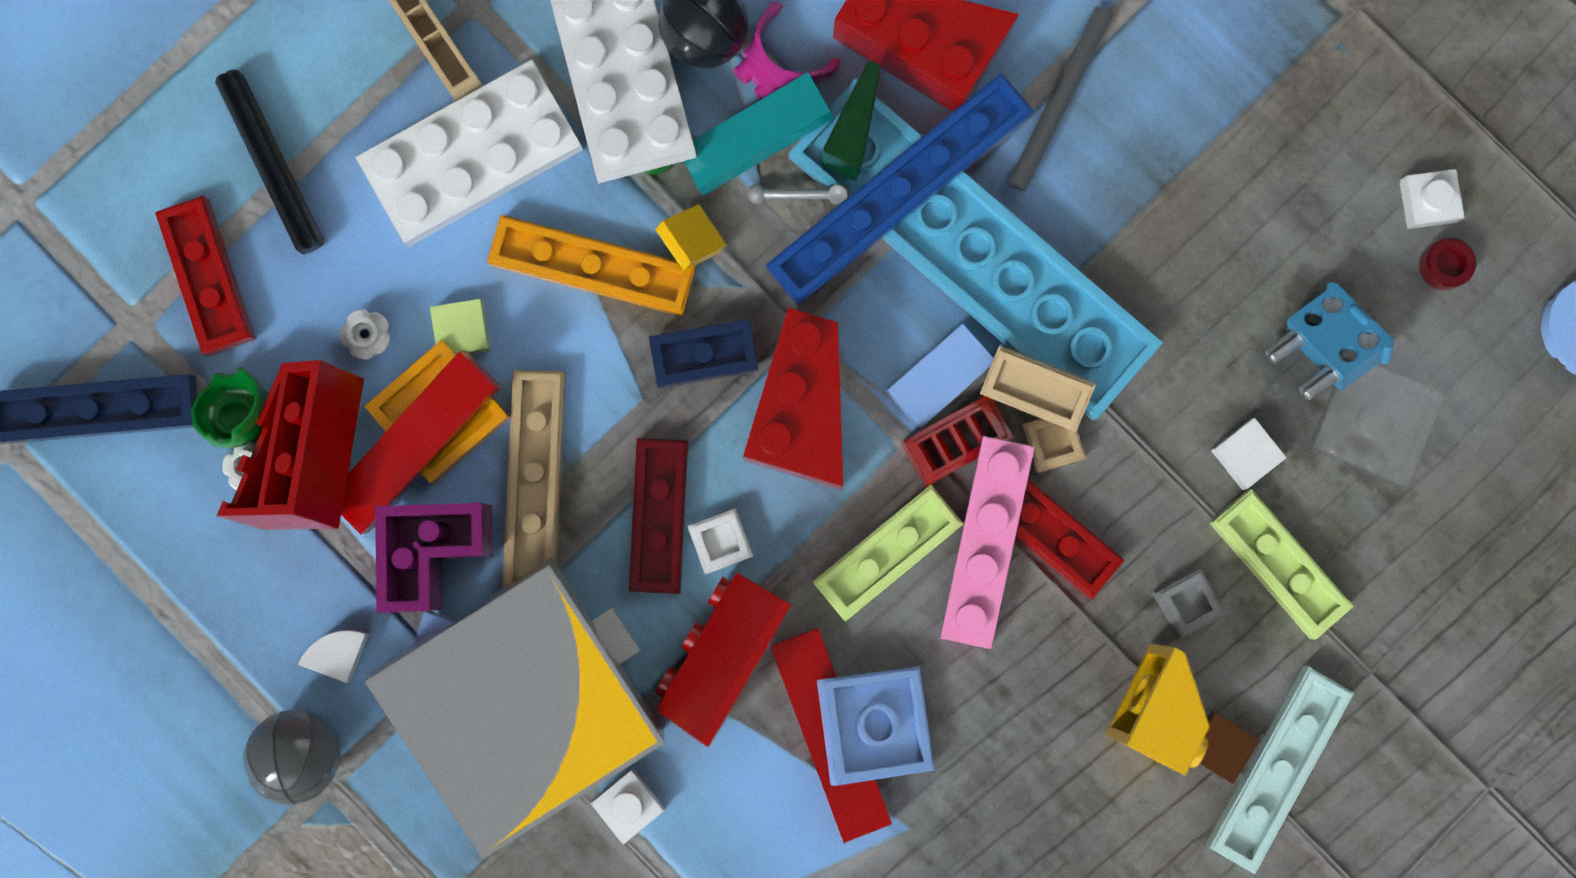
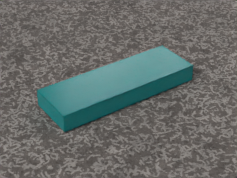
[684,72,834,196]

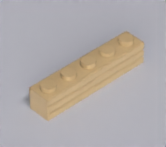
[388,0,483,101]

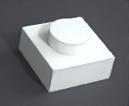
[1399,169,1465,229]
[591,768,665,845]

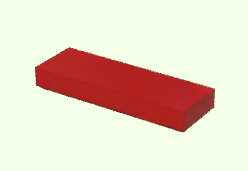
[155,196,256,356]
[1015,479,1125,599]

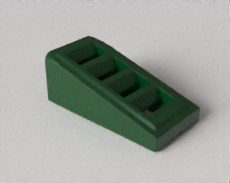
[821,61,880,181]

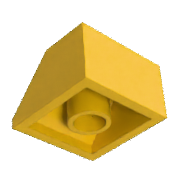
[1105,643,1209,776]

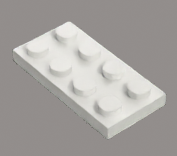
[550,0,697,183]
[355,59,583,247]

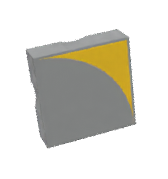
[364,557,665,860]

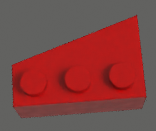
[833,0,1019,112]
[743,307,843,490]
[217,360,364,530]

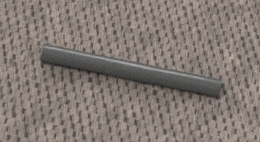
[1008,6,1113,191]

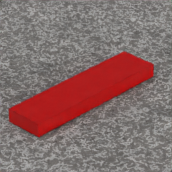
[341,351,502,535]
[770,628,892,843]

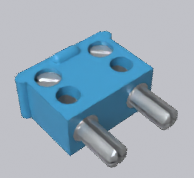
[1265,282,1394,400]

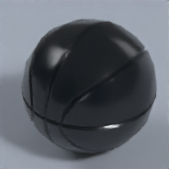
[659,0,748,69]

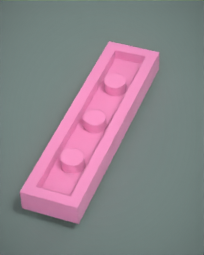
[940,436,1035,649]

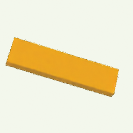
[487,214,697,317]

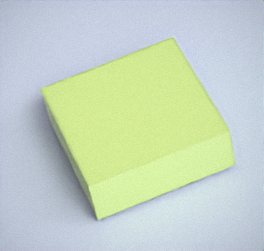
[430,299,491,357]

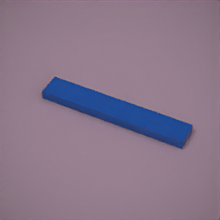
[766,73,1034,307]

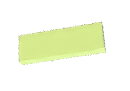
[812,485,963,622]
[1209,489,1354,640]

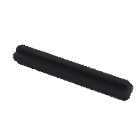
[215,69,324,255]

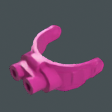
[733,2,841,100]

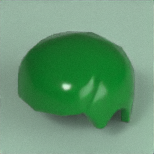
[190,367,269,448]

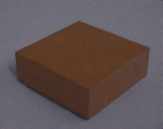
[1199,711,1260,784]

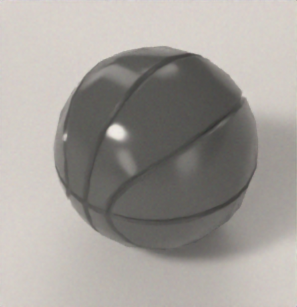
[243,710,340,805]

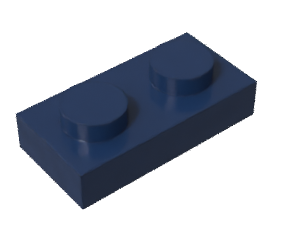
[649,319,758,389]

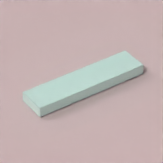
[1205,666,1354,874]

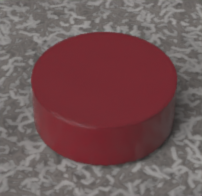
[1419,238,1476,290]

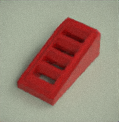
[900,396,1014,487]

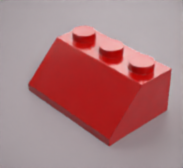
[654,572,791,748]

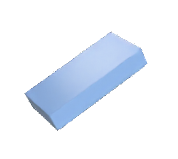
[886,323,994,430]

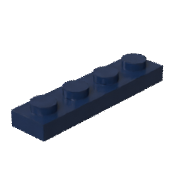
[0,374,197,445]

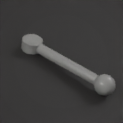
[747,183,850,205]

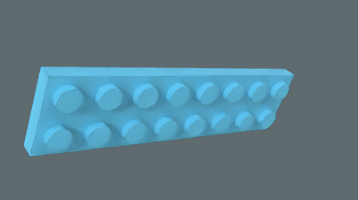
[788,79,1163,421]

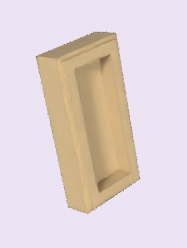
[980,345,1096,432]

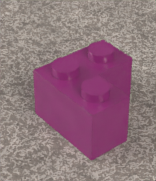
[375,503,493,613]

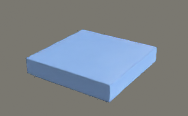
[817,666,935,786]

